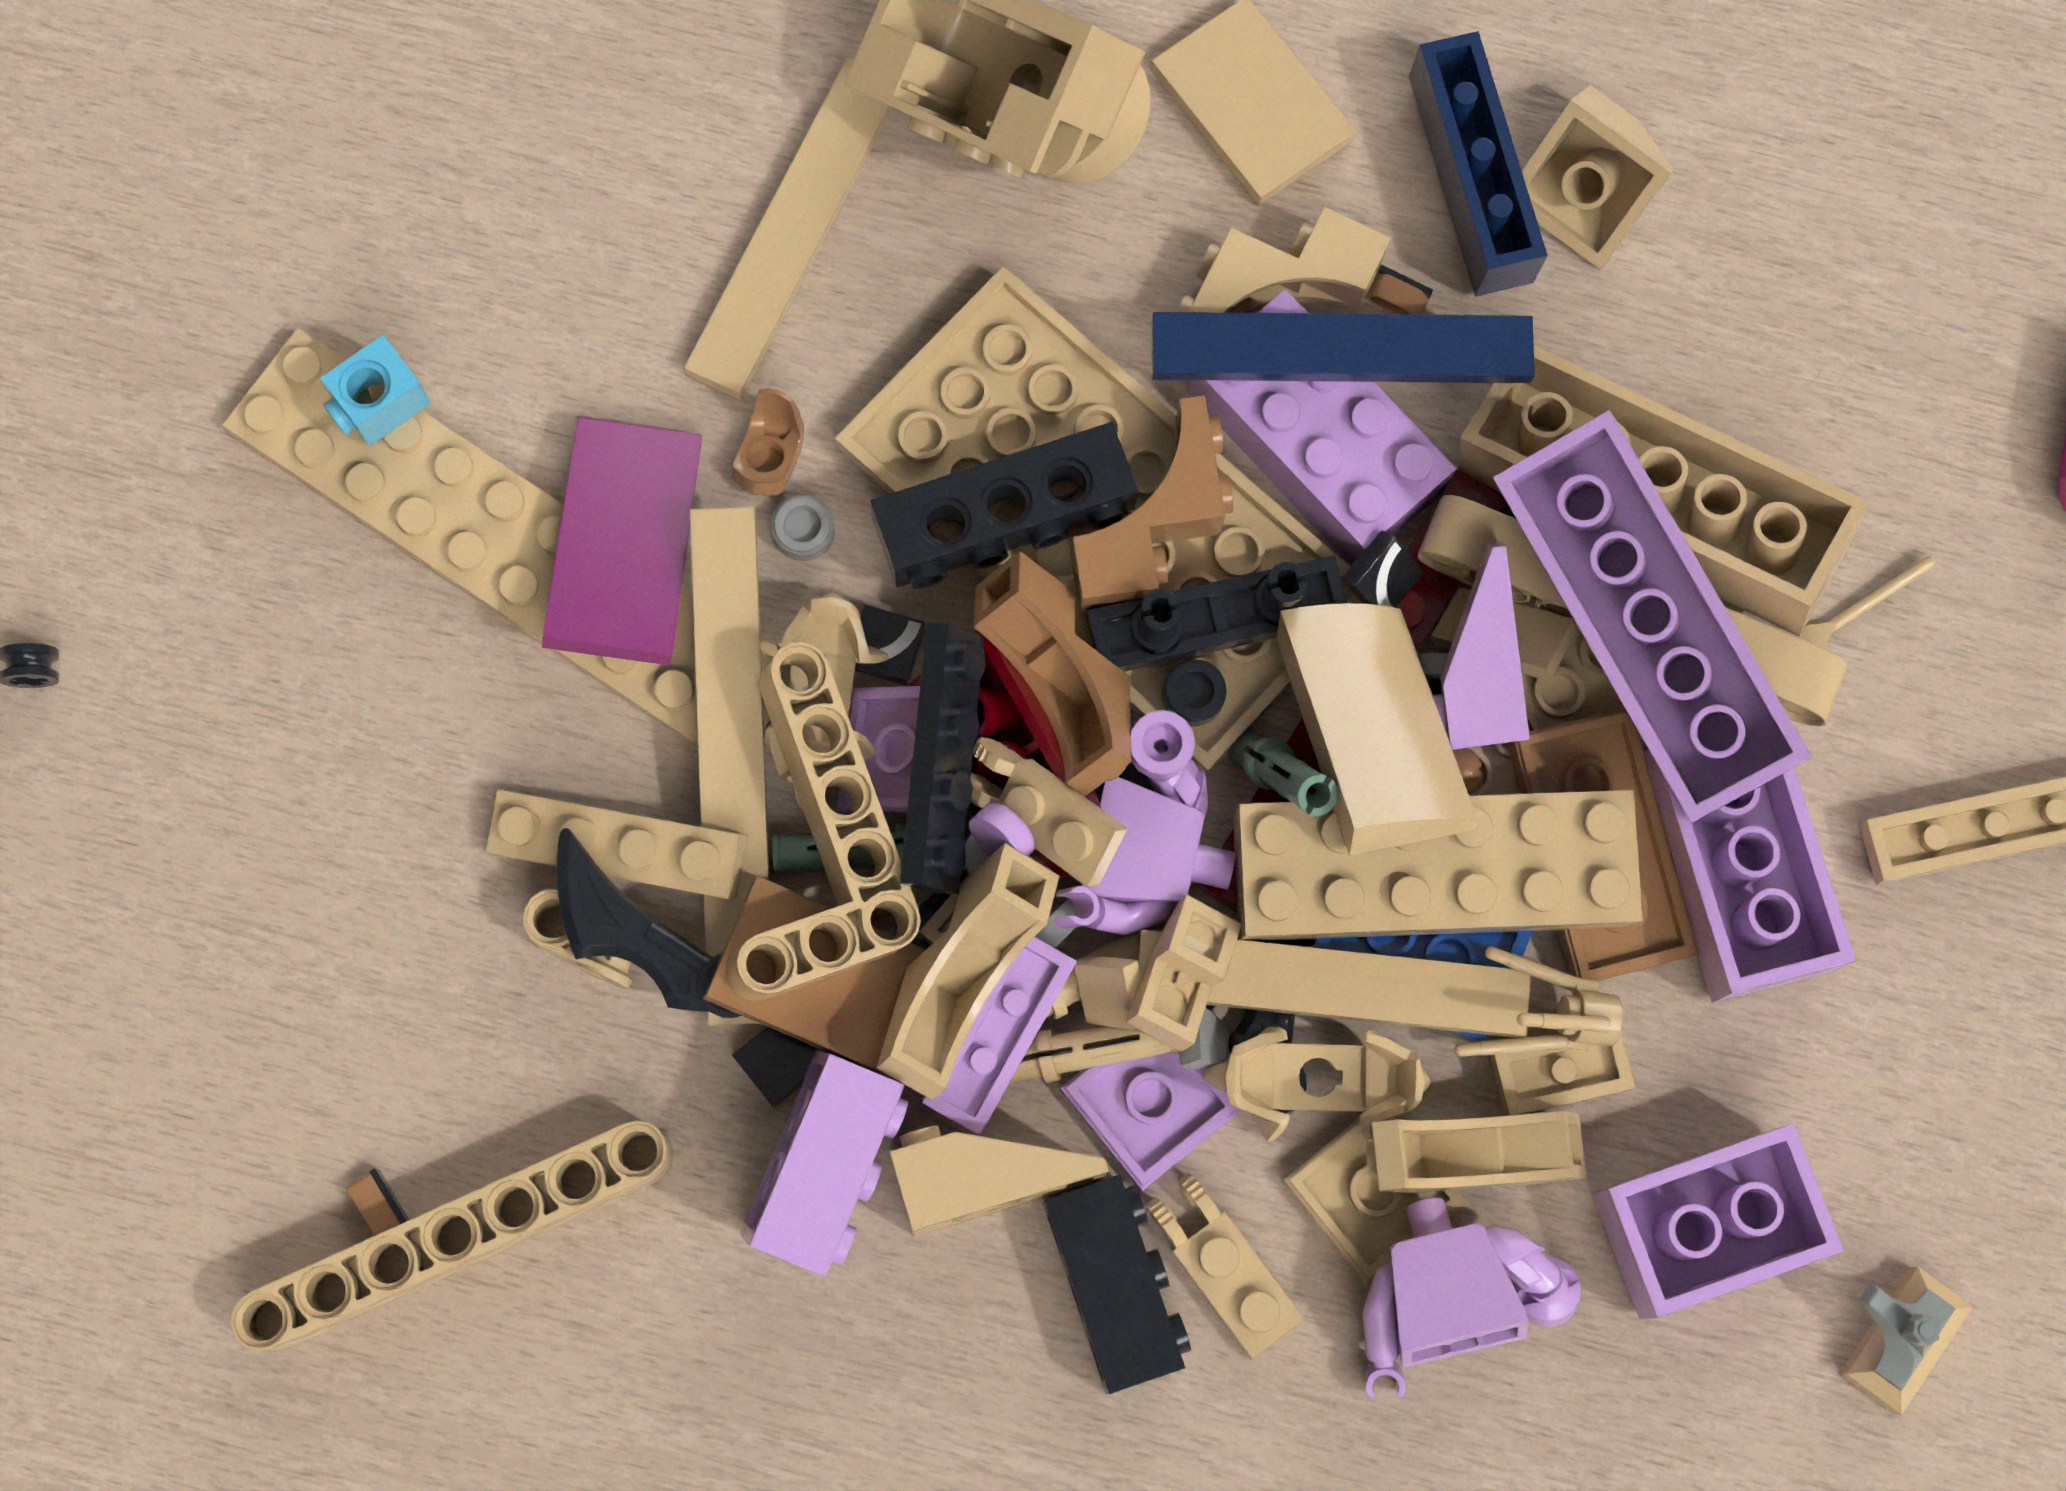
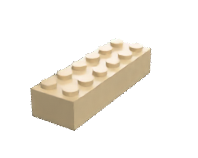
[1458,345,1869,636]
[1233,790,1643,941]

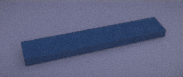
[1152,312,1535,383]

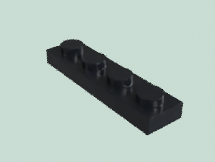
[900,622,985,894]

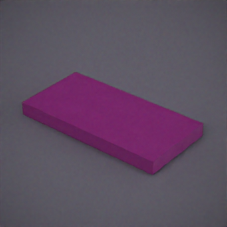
[542,417,703,666]

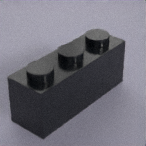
[1043,1175,1192,1394]

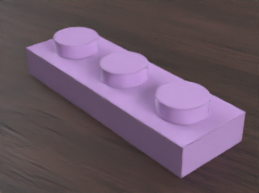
[920,937,1077,1136]

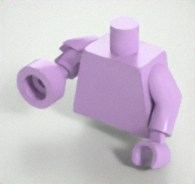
[1055,710,1236,935]
[1362,1198,1581,1401]

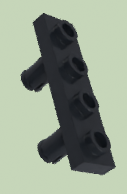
[1086,555,1348,672]

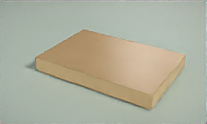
[1150,0,1357,206]

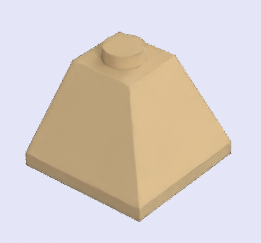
[1522,85,1674,270]

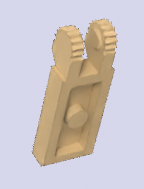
[970,737,1127,887]
[1144,1172,1305,1360]

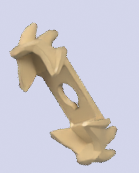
[764,592,888,811]
[1201,1027,1431,1144]

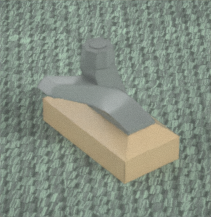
[1839,1266,1973,1415]

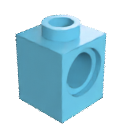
[320,335,431,447]

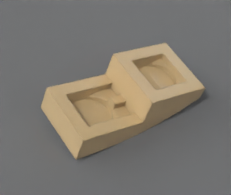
[1126,894,1242,1052]

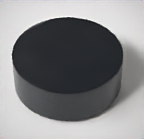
[1161,659,1227,727]

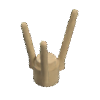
[1454,947,1622,1057]

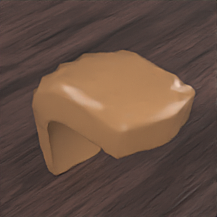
[732,388,804,496]

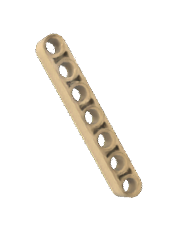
[1418,495,1848,727]
[230,1121,673,1352]

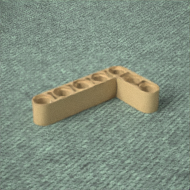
[726,642,921,1001]

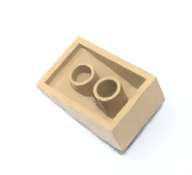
[890,1125,1109,1237]

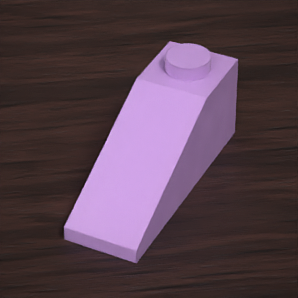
[1432,541,1530,750]

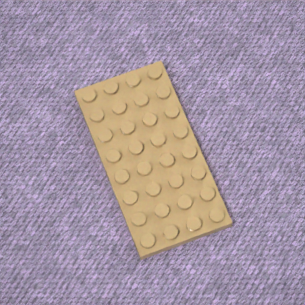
[834,265,1362,775]

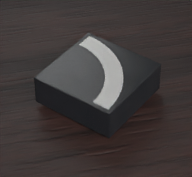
[1341,530,1424,608]
[855,605,926,686]

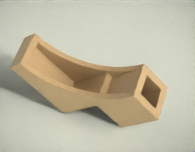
[1176,206,1392,313]
[877,843,1059,1100]
[1366,1110,1587,1193]

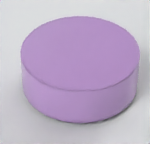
[969,803,1034,856]

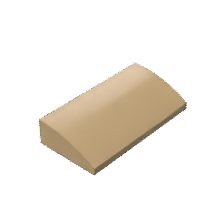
[1277,603,1479,856]

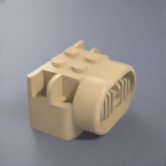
[844,0,1151,183]

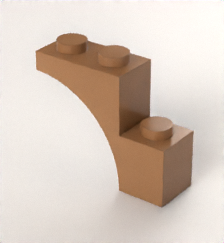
[1071,395,1233,615]
[973,551,1131,797]

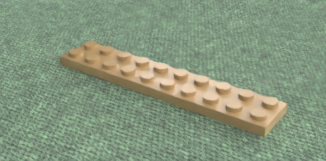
[222,327,791,749]

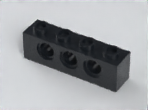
[870,421,1138,589]

